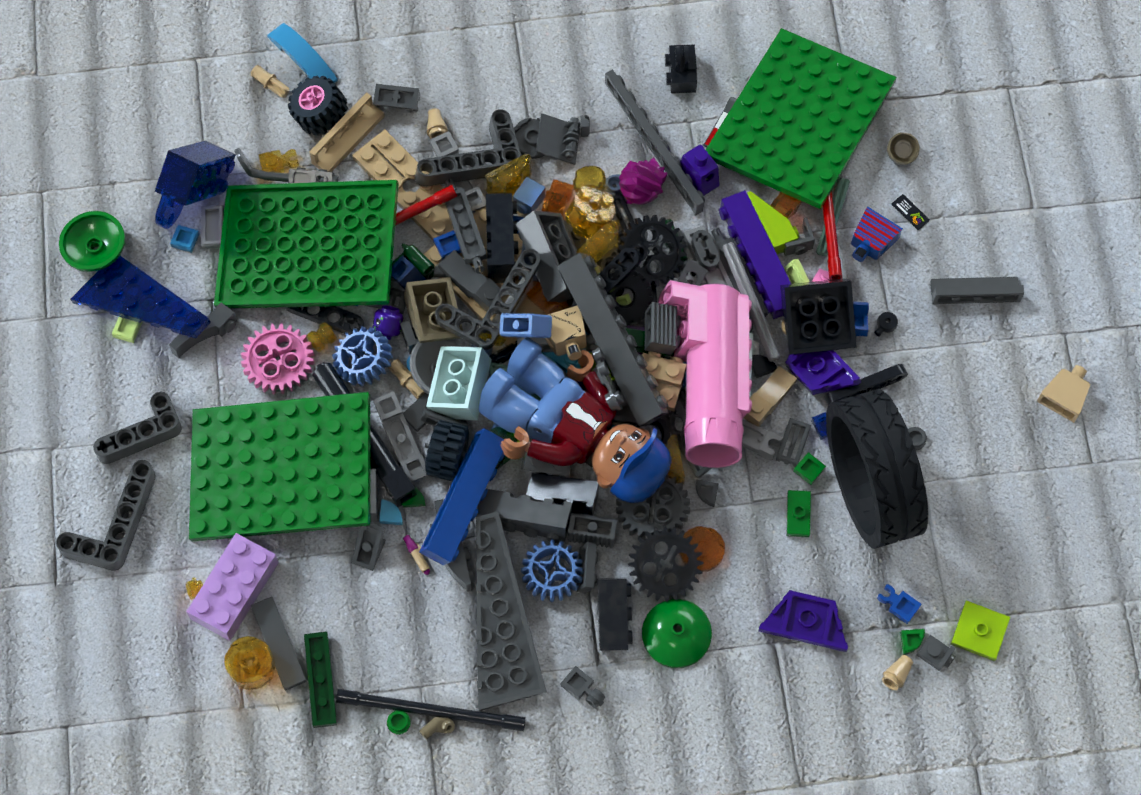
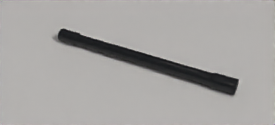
[336,689,526,732]

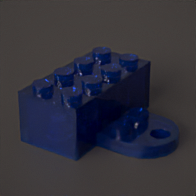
[155,140,236,229]

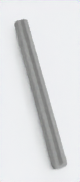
[722,242,781,362]

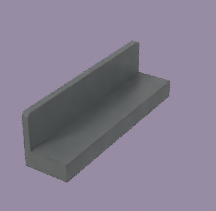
[930,277,1024,304]

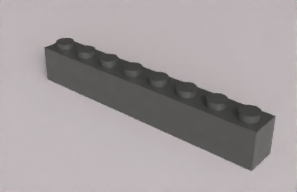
[557,253,669,426]

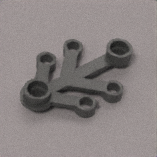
[592,347,628,411]

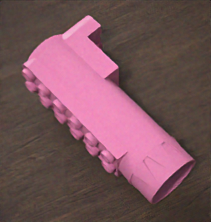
[658,280,752,468]

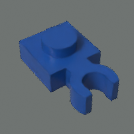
[877,584,922,624]

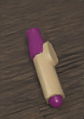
[403,535,430,575]

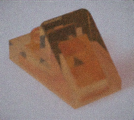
[542,179,574,218]

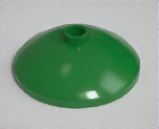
[59,211,125,272]
[642,599,712,668]

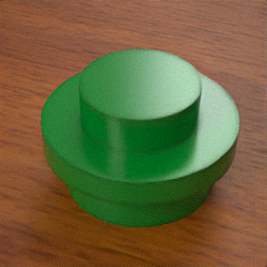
[387,711,411,735]

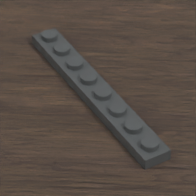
[605,69,705,215]

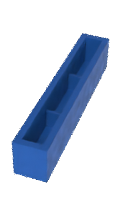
[419,428,505,565]

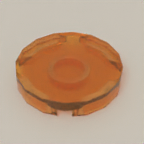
[679,526,725,572]

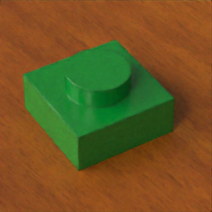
[793,452,826,485]

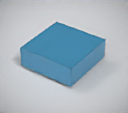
[170,225,199,253]

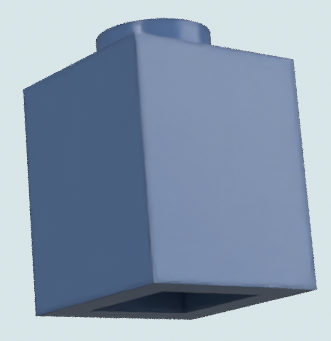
[513,177,545,214]

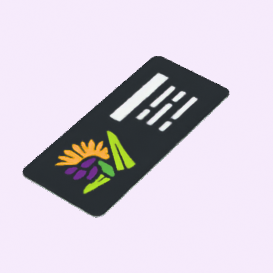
[891,194,930,230]

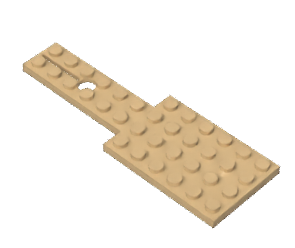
[352,129,564,346]

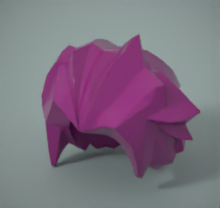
[619,157,668,205]

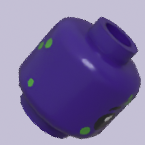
[372,305,404,340]

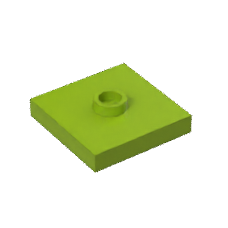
[950,600,1010,661]

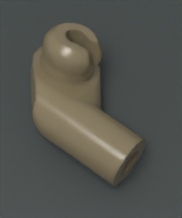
[419,717,455,740]

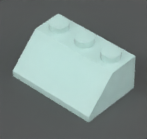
[426,346,491,420]

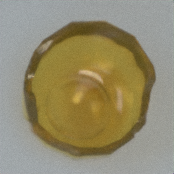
[573,166,606,198]

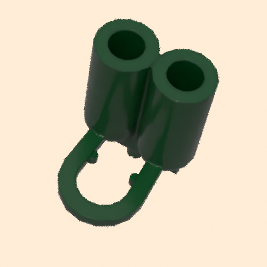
[392,243,435,280]

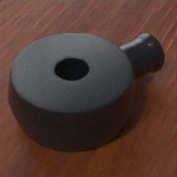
[874,312,898,337]

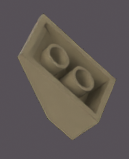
[404,277,463,343]

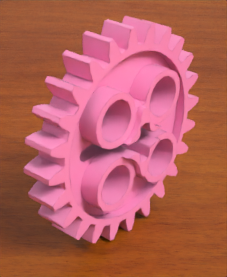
[241,323,314,394]

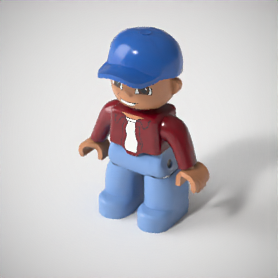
[479,337,672,503]

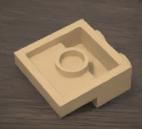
[642,351,687,411]

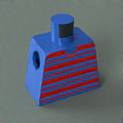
[851,207,903,262]

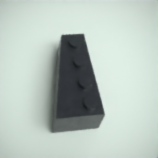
[486,193,518,283]

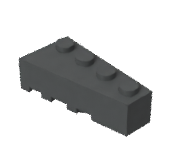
[476,489,572,543]

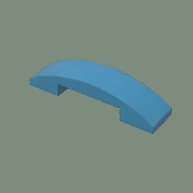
[267,23,338,83]

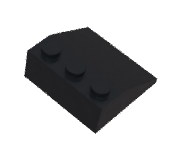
[780,278,857,355]

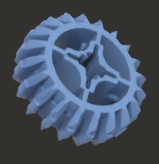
[332,326,393,387]
[521,539,584,602]

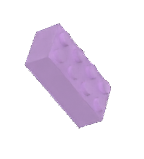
[186,533,279,641]

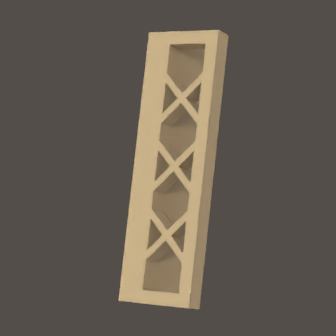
[309,92,385,172]

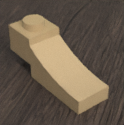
[744,366,797,427]

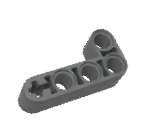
[93,391,182,464]

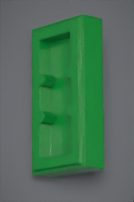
[786,490,811,537]

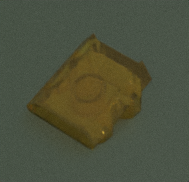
[484,154,532,197]
[576,220,619,264]

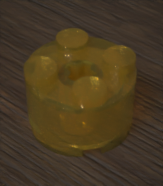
[565,186,615,239]
[224,636,275,690]

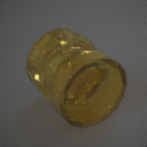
[306,322,337,353]

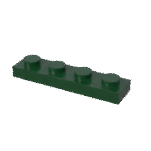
[304,631,337,728]

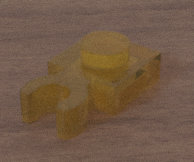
[259,149,299,173]

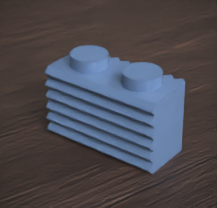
[500,313,552,338]

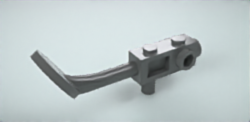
[234,148,338,183]

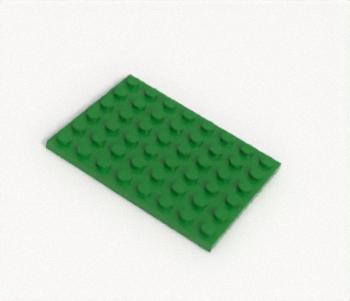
[706,28,896,210]
[214,180,399,309]
[189,392,370,541]

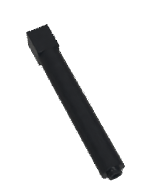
[312,362,417,507]

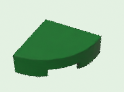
[402,487,426,508]
[900,629,925,655]

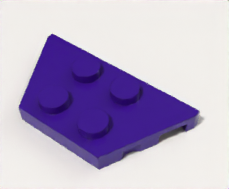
[785,350,861,395]
[758,590,848,652]

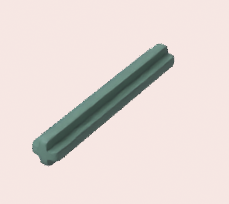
[816,178,850,256]

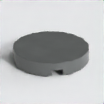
[514,118,545,159]

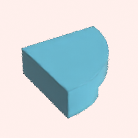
[379,499,403,525]

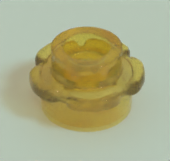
[185,577,203,600]

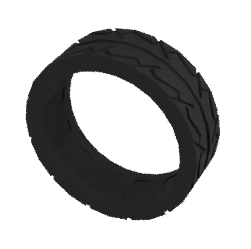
[826,389,928,549]

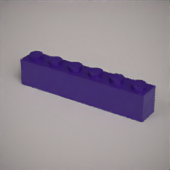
[718,190,791,320]

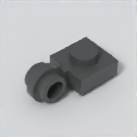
[560,666,605,708]

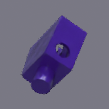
[680,145,720,196]

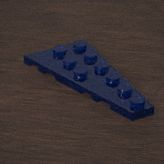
[70,255,211,338]

